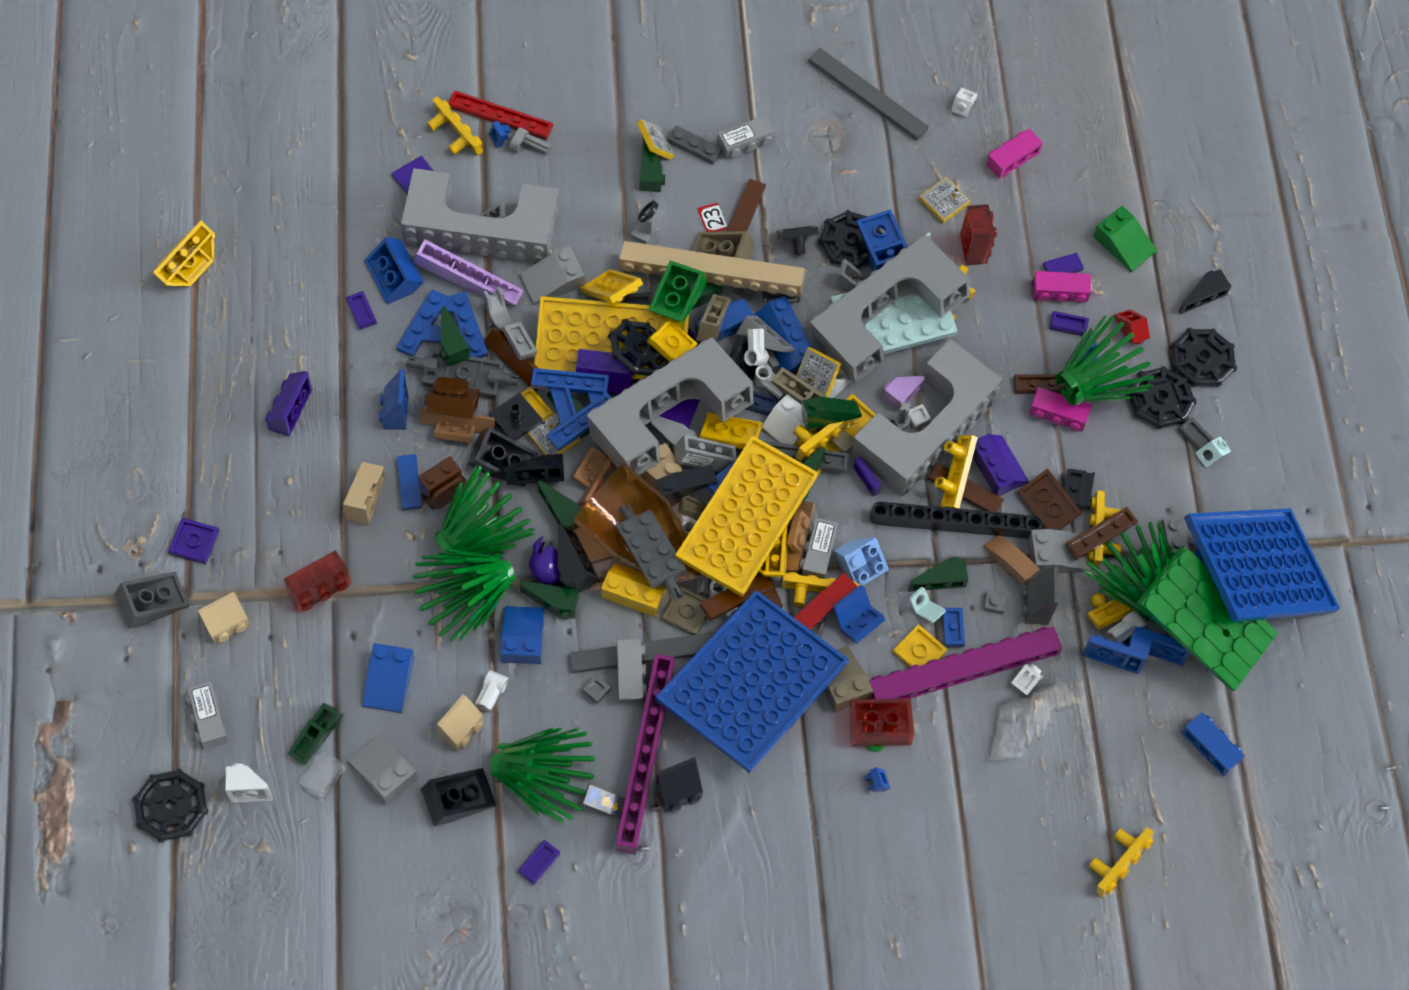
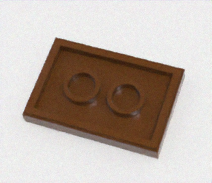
[1017,468,1083,531]

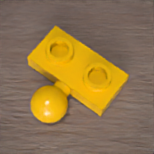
[1088,593,1132,630]

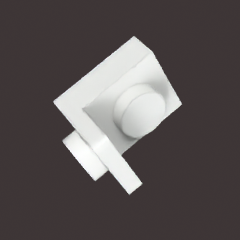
[951,88,978,117]
[1011,664,1043,695]

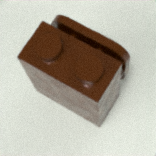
[424,377,480,419]
[418,456,467,510]

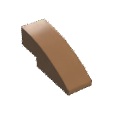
[983,535,1040,586]

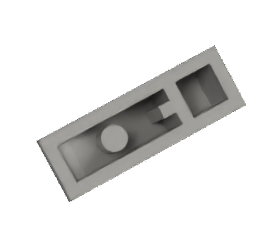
[736,316,795,352]
[645,416,697,454]

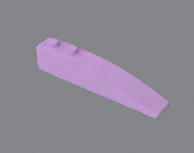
[414,239,524,306]

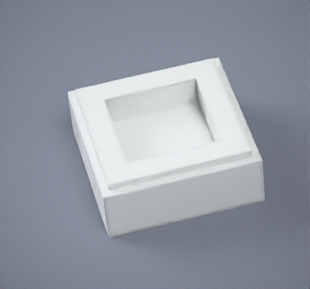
[909,404,932,429]

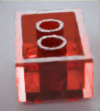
[959,204,997,266]
[283,550,351,613]
[849,699,914,747]

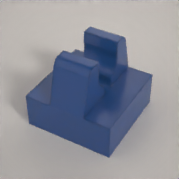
[489,121,511,147]
[864,767,890,792]

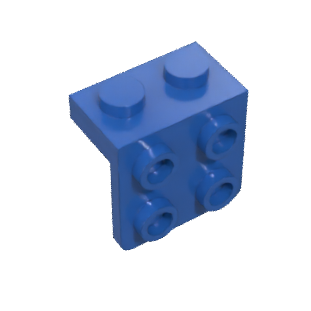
[833,585,885,644]

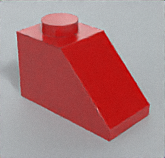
[1114,309,1150,344]

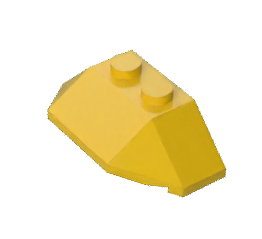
[152,221,215,287]
[759,524,789,577]

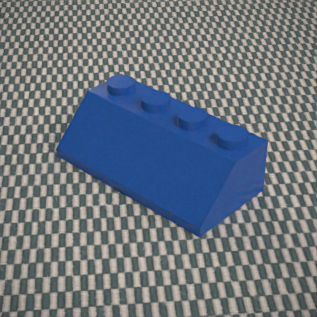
[754,296,813,374]

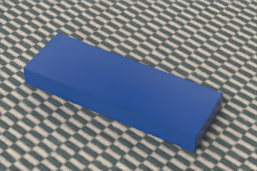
[397,454,422,510]

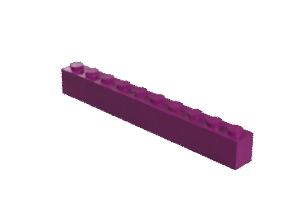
[869,627,1063,709]
[616,654,675,855]

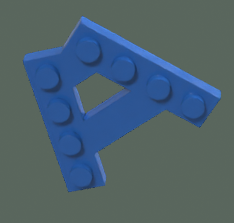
[396,289,488,358]
[531,368,611,451]

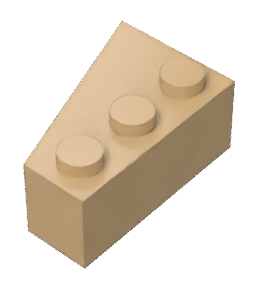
[641,443,693,505]
[343,462,386,526]

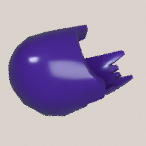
[529,536,561,585]

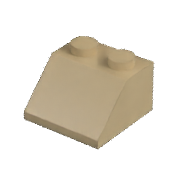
[198,592,250,644]
[437,694,484,751]

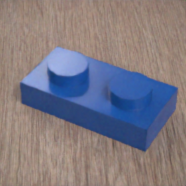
[942,608,965,647]

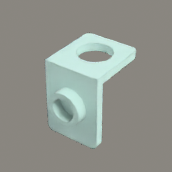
[1196,437,1231,467]
[909,587,946,623]

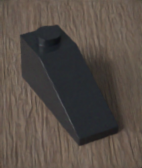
[1179,269,1231,315]
[506,454,565,485]
[655,464,718,505]

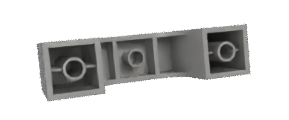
[401,168,559,263]
[810,234,970,384]
[587,337,754,482]
[850,339,1003,496]

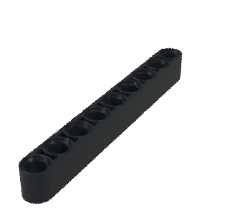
[870,501,1043,539]

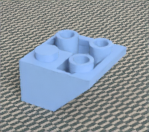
[834,537,889,585]

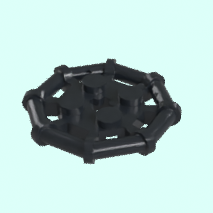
[818,210,883,269]
[608,319,669,376]
[1170,328,1238,387]
[1126,366,1197,429]
[132,768,209,843]

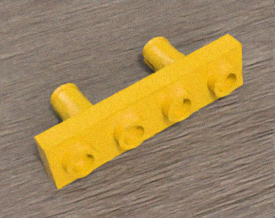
[427,96,483,156]
[793,419,855,462]
[935,435,977,508]
[1088,490,1122,567]
[782,572,861,611]
[1089,827,1154,898]

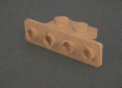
[419,407,495,443]
[571,446,613,506]
[786,502,815,572]

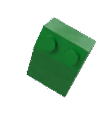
[1093,206,1157,272]
[648,260,707,323]

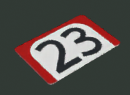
[697,203,728,232]

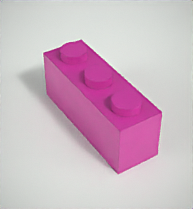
[986,129,1043,179]
[1033,271,1091,303]
[1029,387,1092,432]

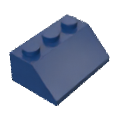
[364,237,424,304]

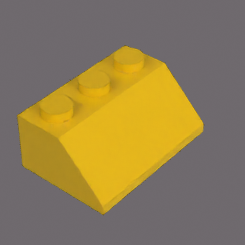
[601,563,667,617]

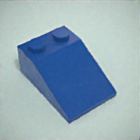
[379,370,409,430]
[501,606,545,664]
[362,643,415,713]

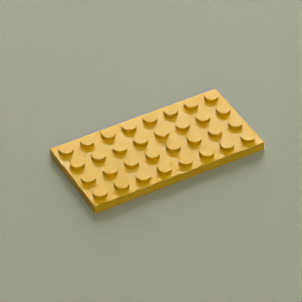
[534,296,689,380]
[675,435,819,597]

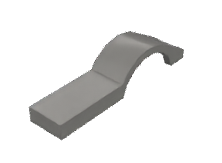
[483,287,537,360]

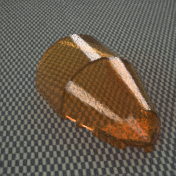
[572,462,701,583]

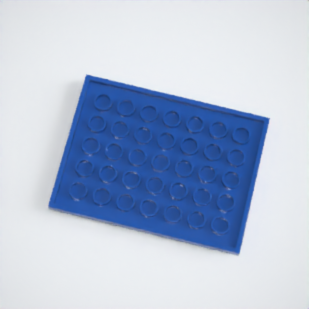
[1184,508,1340,622]
[655,590,849,774]

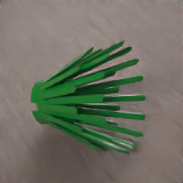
[1055,315,1154,406]
[434,465,535,554]
[1083,521,1173,622]
[412,549,515,642]
[490,727,595,823]

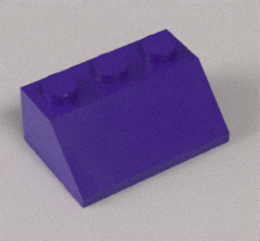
[576,349,634,394]
[265,371,313,437]
[972,434,1029,496]

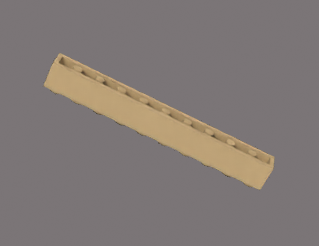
[619,241,805,297]

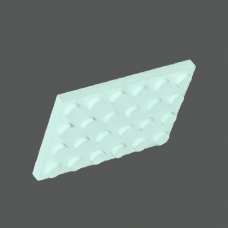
[831,293,958,355]

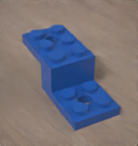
[857,209,908,272]
[1082,626,1190,674]

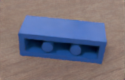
[695,298,755,342]
[1181,712,1245,777]

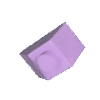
[883,376,925,410]

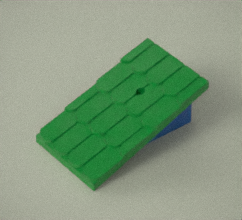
[1136,547,1278,691]

